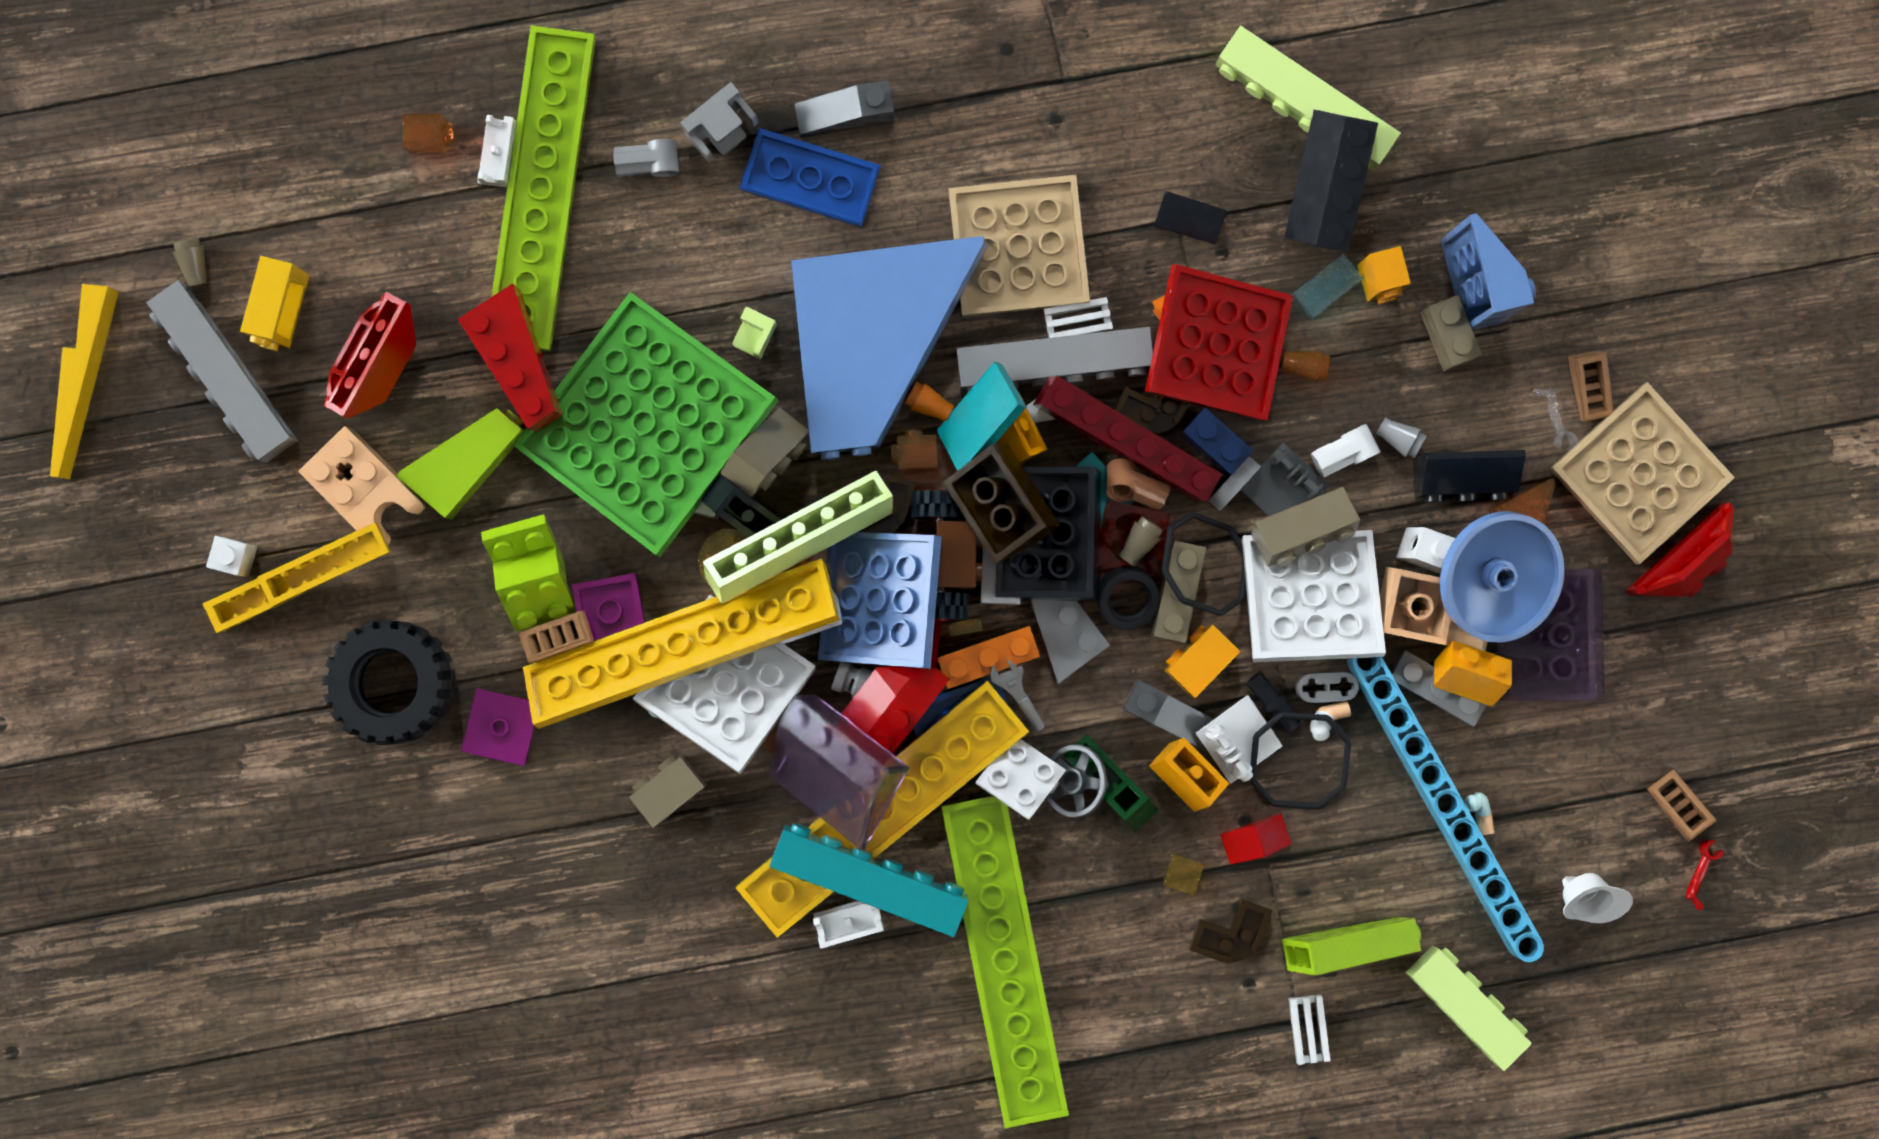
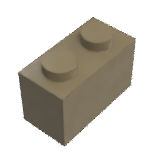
[1420,295,1482,371]
[629,755,707,828]

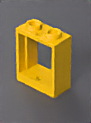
[240,256,310,351]

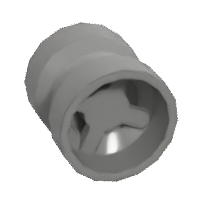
[831,662,872,697]

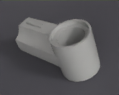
[613,139,679,177]

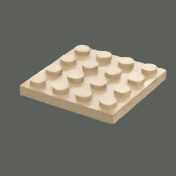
[948,175,1090,317]
[1550,382,1735,564]

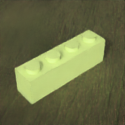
[1405,945,1532,1071]

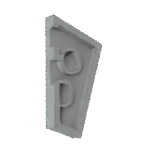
[1030,599,1110,684]

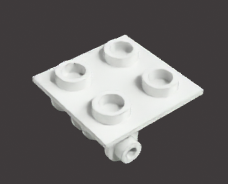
[1196,695,1282,784]
[975,739,1066,820]

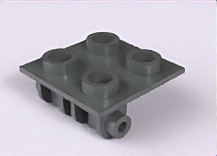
[1240,442,1330,516]

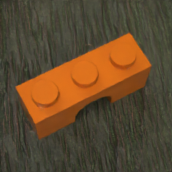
[937,626,1040,689]

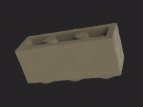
[721,407,809,497]
[1251,487,1360,567]
[1150,540,1206,644]

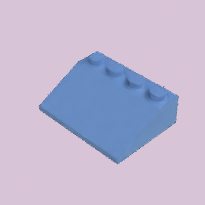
[1441,213,1536,330]

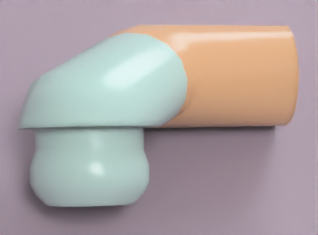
[1465,792,1495,835]

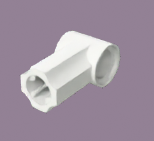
[1311,424,1380,478]

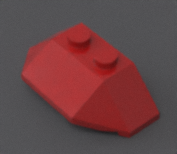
[324,292,417,419]
[1625,502,1734,598]
[839,664,950,773]

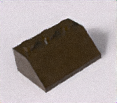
[943,444,1060,564]

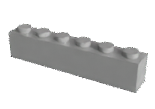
[146,280,298,463]
[956,327,1153,392]

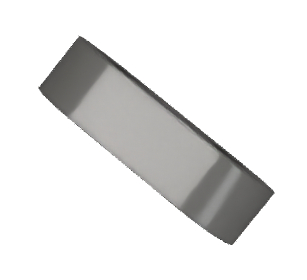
[1208,456,1261,511]
[1295,672,1359,703]

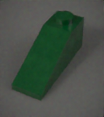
[1063,734,1158,832]

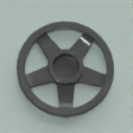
[1047,744,1109,818]

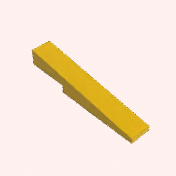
[50,284,119,480]
[203,522,391,633]

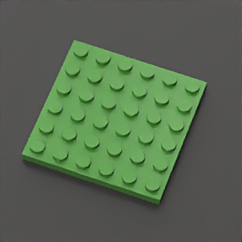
[513,292,779,557]

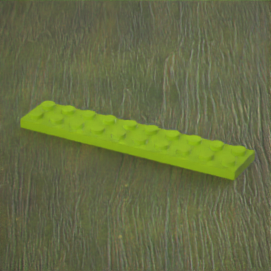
[491,25,596,351]
[941,795,1069,1128]

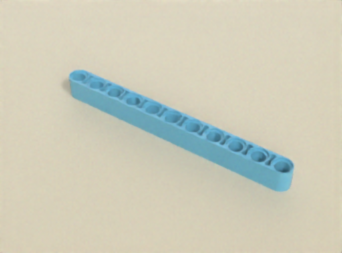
[1347,657,1544,962]

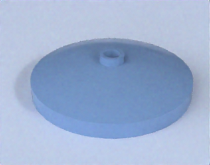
[1440,511,1564,642]

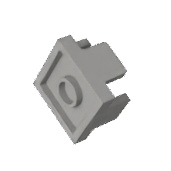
[680,82,759,163]

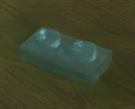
[1292,254,1364,320]

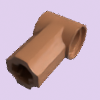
[1106,459,1170,510]

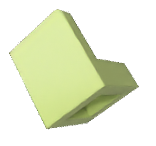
[732,307,777,360]

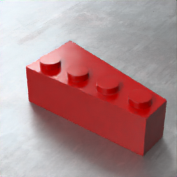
[458,283,563,433]

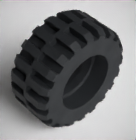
[322,620,456,745]

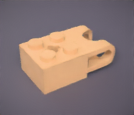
[298,426,426,545]
[1380,567,1488,651]

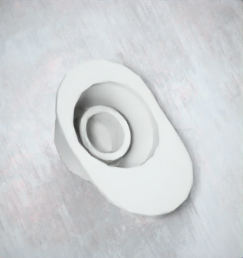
[1562,873,1633,923]

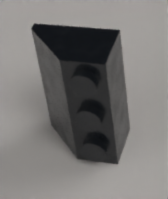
[1413,450,1526,503]

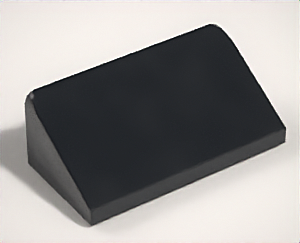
[1154,191,1227,245]

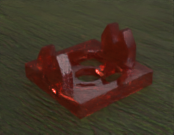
[1099,500,1171,576]

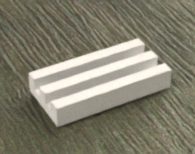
[1043,297,1113,338]
[1288,995,1330,1065]

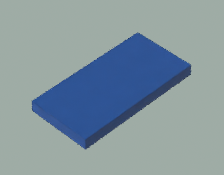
[739,128,881,228]

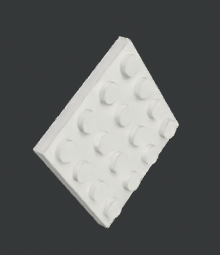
[1242,530,1386,662]
[633,595,816,774]

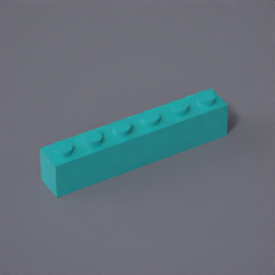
[769,823,969,937]

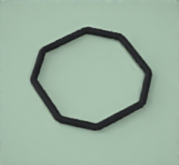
[1162,512,1246,616]
[1250,712,1351,810]

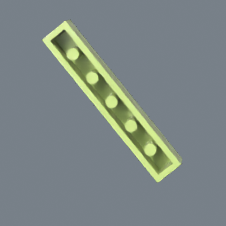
[1215,25,1401,172]
[703,471,893,604]

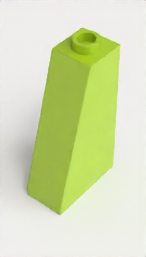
[396,408,524,520]
[1282,917,1421,975]

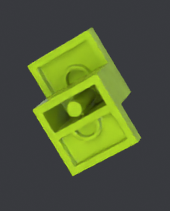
[481,514,576,632]

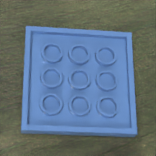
[818,532,942,669]

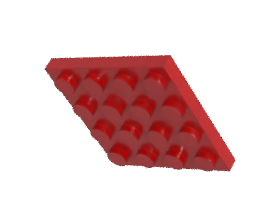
[1145,264,1293,421]

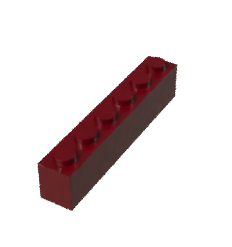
[1033,375,1222,502]

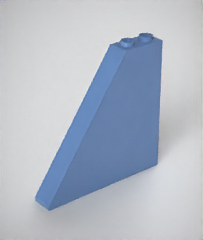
[791,236,987,460]

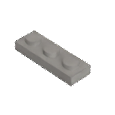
[1391,650,1486,727]

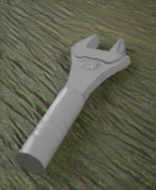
[991,660,1045,732]

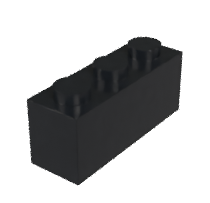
[701,473,785,537]

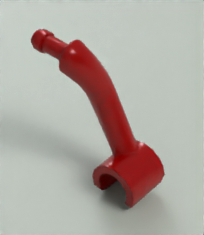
[1686,839,1723,911]

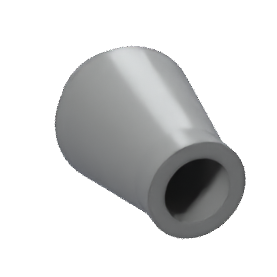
[1376,417,1427,459]

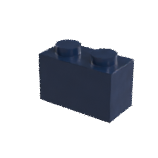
[1179,408,1253,478]

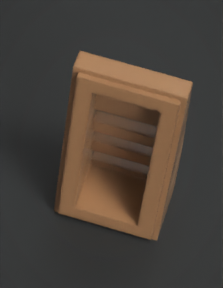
[1568,351,1614,422]
[520,610,594,663]
[1647,769,1717,842]

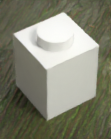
[206,536,258,577]

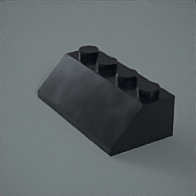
[1285,109,1378,252]

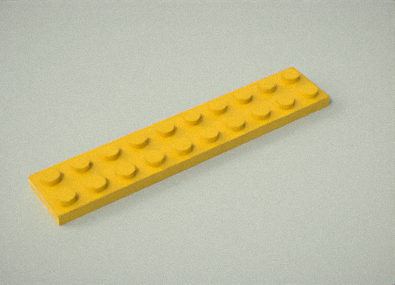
[523,558,840,729]
[736,680,1029,938]

